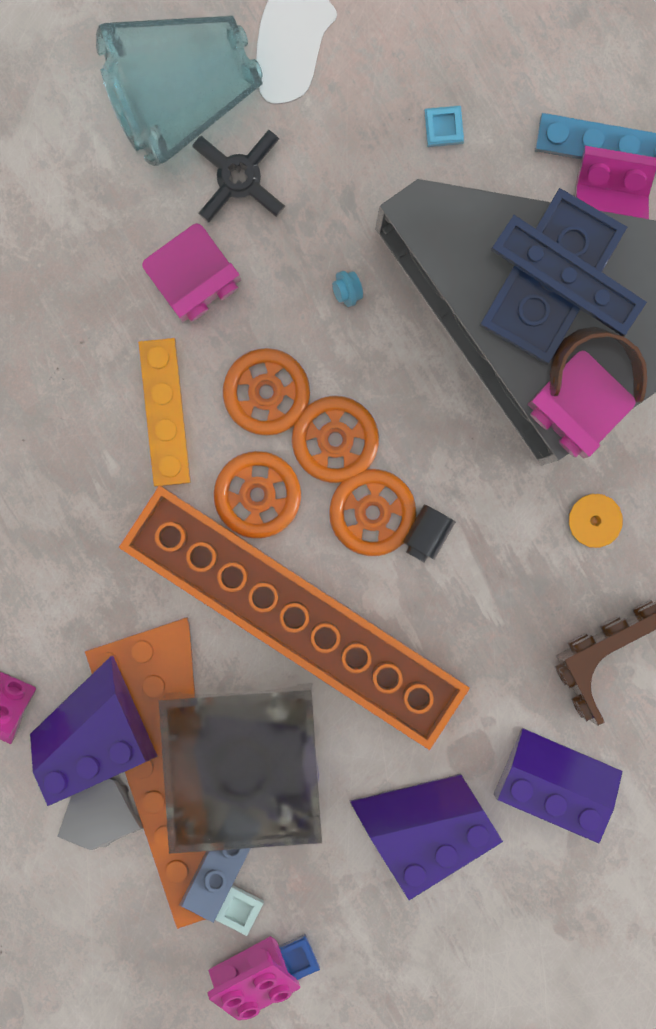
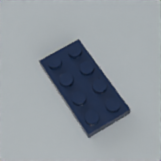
[479,188,627,365]

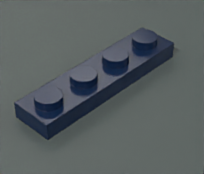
[491,215,647,337]

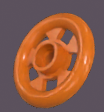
[223,348,310,435]
[292,396,379,483]
[214,451,301,538]
[329,469,417,556]

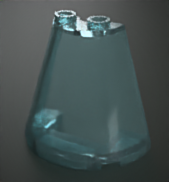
[96,16,263,166]

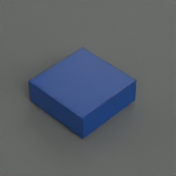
[279,934,320,980]

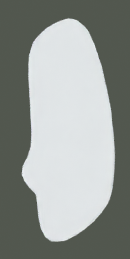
[256,0,337,104]

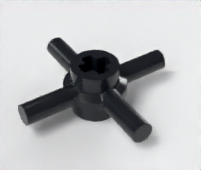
[192,130,285,223]

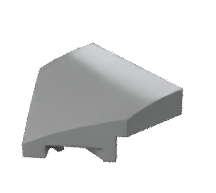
[57,778,143,850]

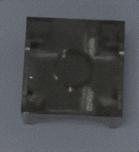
[159,683,323,854]

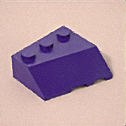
[349,774,503,900]

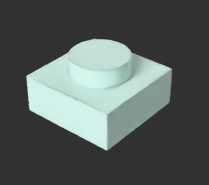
[215,885,264,936]

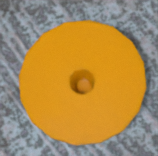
[569,494,623,548]

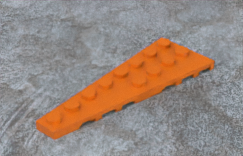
[85,617,207,929]

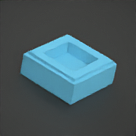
[424,106,464,147]

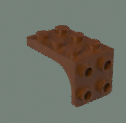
[555,600,656,726]

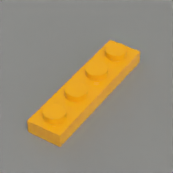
[138,338,191,487]

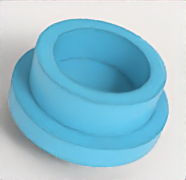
[332,271,363,307]

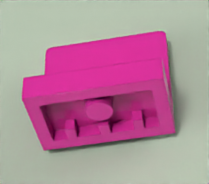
[575,146,656,219]

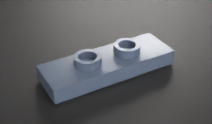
[179,806,263,923]

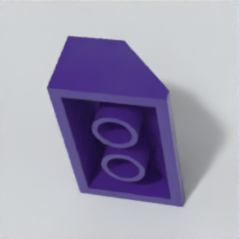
[494,728,623,844]

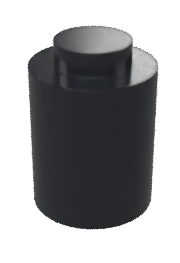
[403,504,456,563]

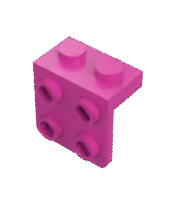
[142,223,241,323]
[527,351,636,459]

